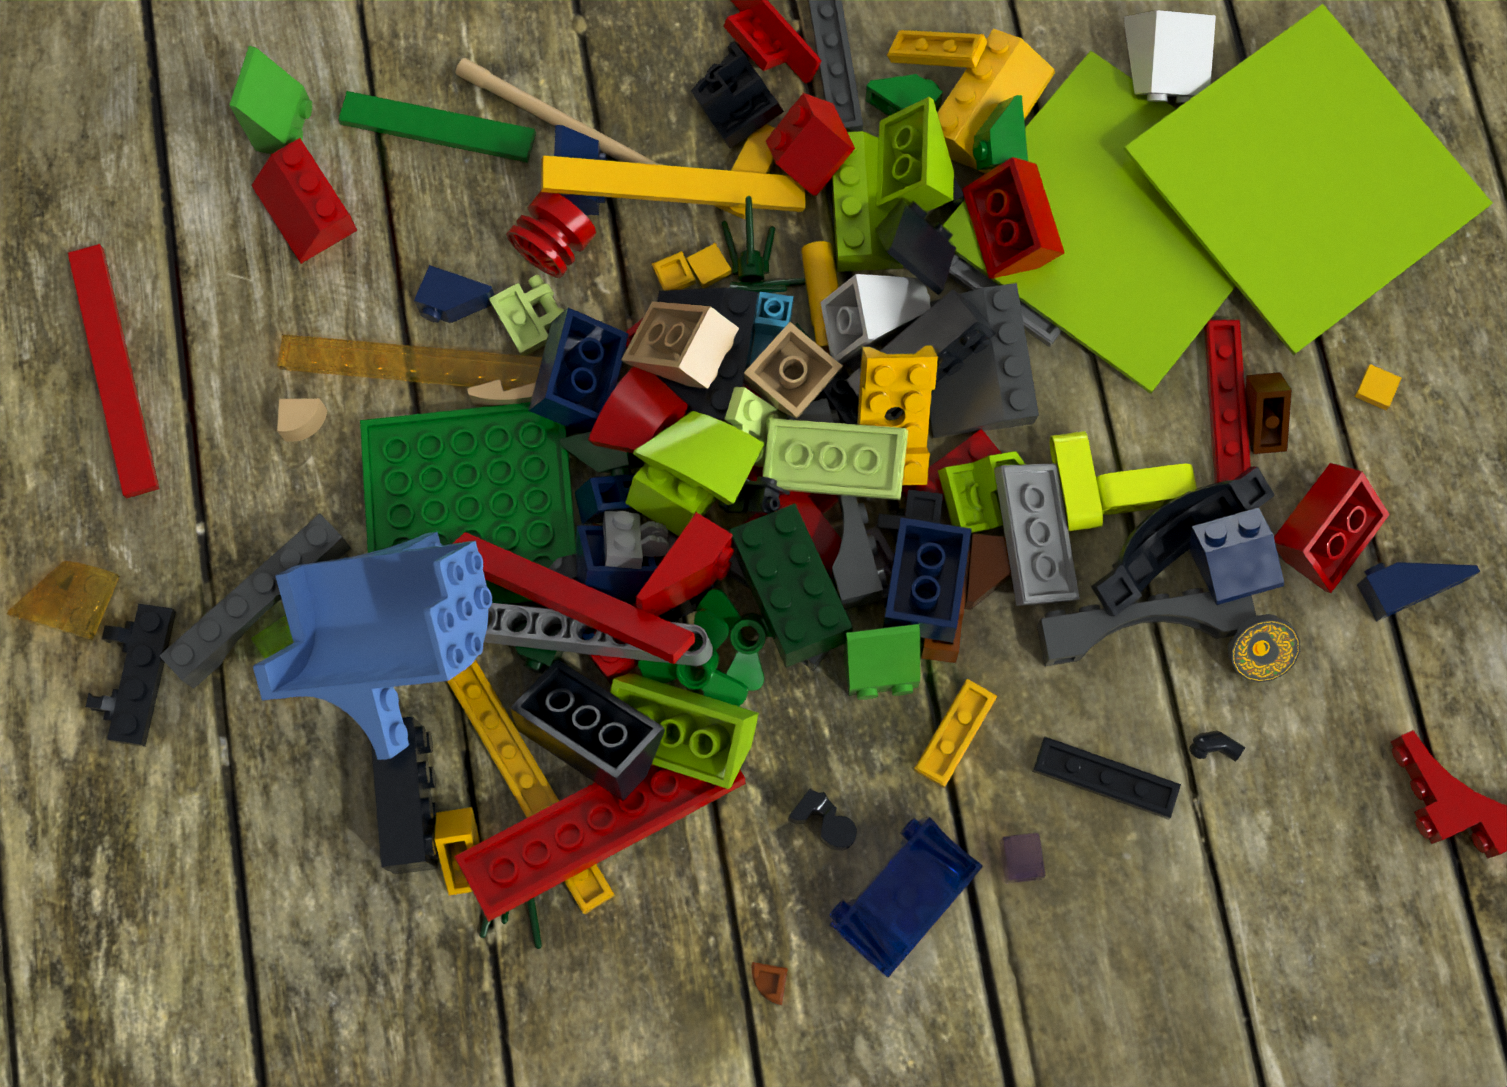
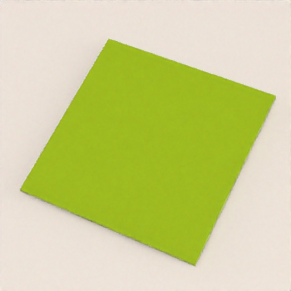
[1123,4,1493,356]
[943,51,1236,394]

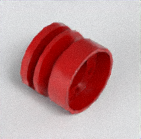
[506,191,596,278]

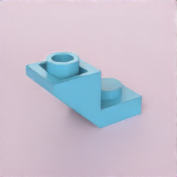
[750,292,794,365]

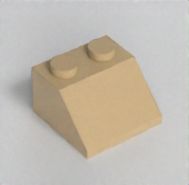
[744,322,843,419]

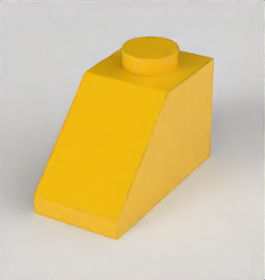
[434,807,480,896]

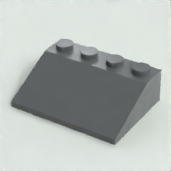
[929,283,1039,438]

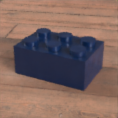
[529,307,629,433]
[883,517,971,642]

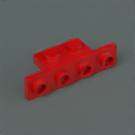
[723,0,821,84]

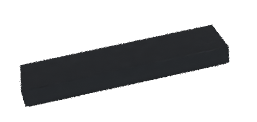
[1032,736,1181,820]

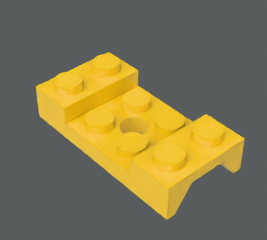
[857,345,938,485]

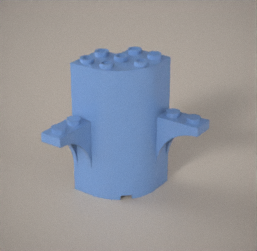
[253,532,492,760]

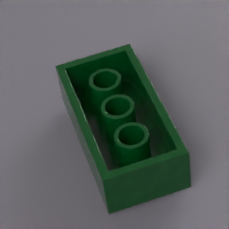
[729,504,853,668]

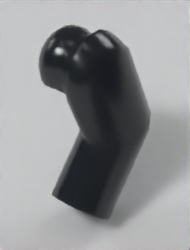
[1189,731,1245,762]

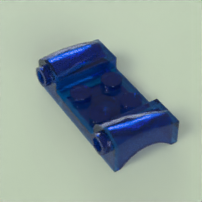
[829,817,983,978]

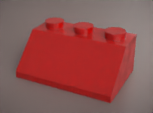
[251,138,358,264]
[962,157,1065,279]
[1274,463,1390,593]

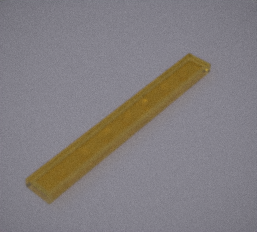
[277,334,542,390]

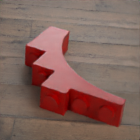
[1391,730,1507,859]

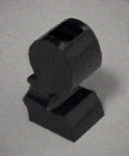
[788,788,857,851]

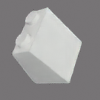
[1124,10,1216,104]
[821,274,930,364]

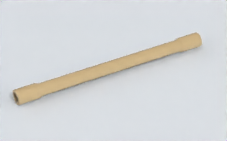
[456,58,663,165]

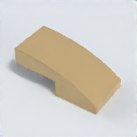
[467,379,536,407]

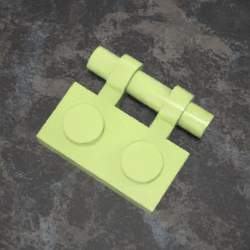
[489,275,564,357]
[725,387,787,467]

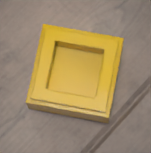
[686,243,732,288]
[652,251,696,290]
[1354,364,1402,410]

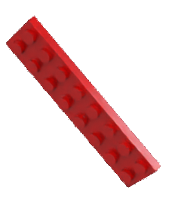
[454,764,746,922]

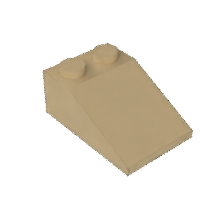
[621,301,739,389]

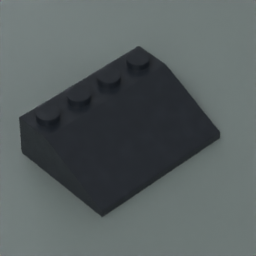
[655,287,758,426]

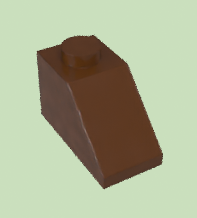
[1245,372,1292,454]
[964,534,1011,610]

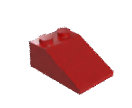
[636,512,734,616]

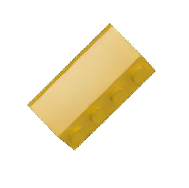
[937,28,1055,173]

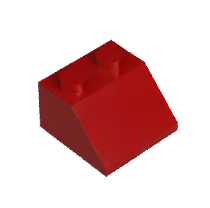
[766,93,855,196]

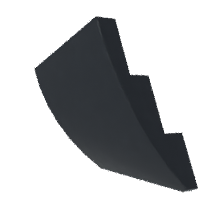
[691,41,784,149]

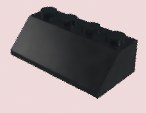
[510,659,665,801]

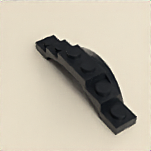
[1091,467,1275,616]

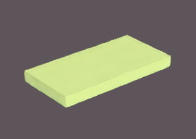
[763,418,908,500]

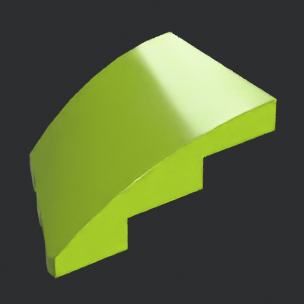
[633,411,764,505]
[938,451,1026,534]

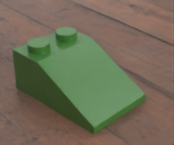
[229,46,312,154]
[843,624,920,700]

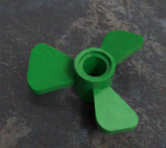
[697,588,772,691]
[638,608,749,706]

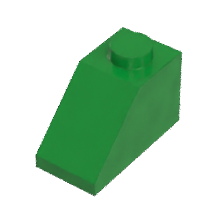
[865,74,943,116]
[973,95,1028,170]

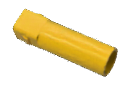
[801,241,839,355]

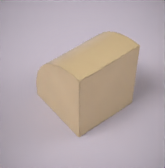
[277,398,327,442]

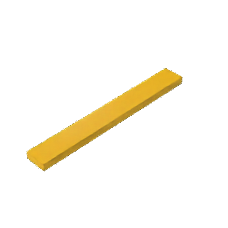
[541,155,805,212]
[447,659,615,915]

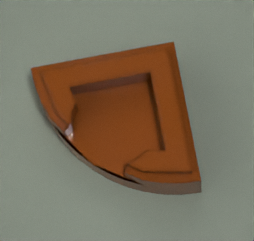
[752,962,788,1006]

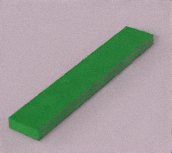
[338,91,536,163]

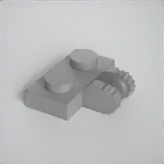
[603,511,669,569]

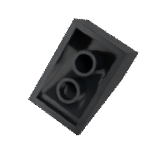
[875,198,956,296]

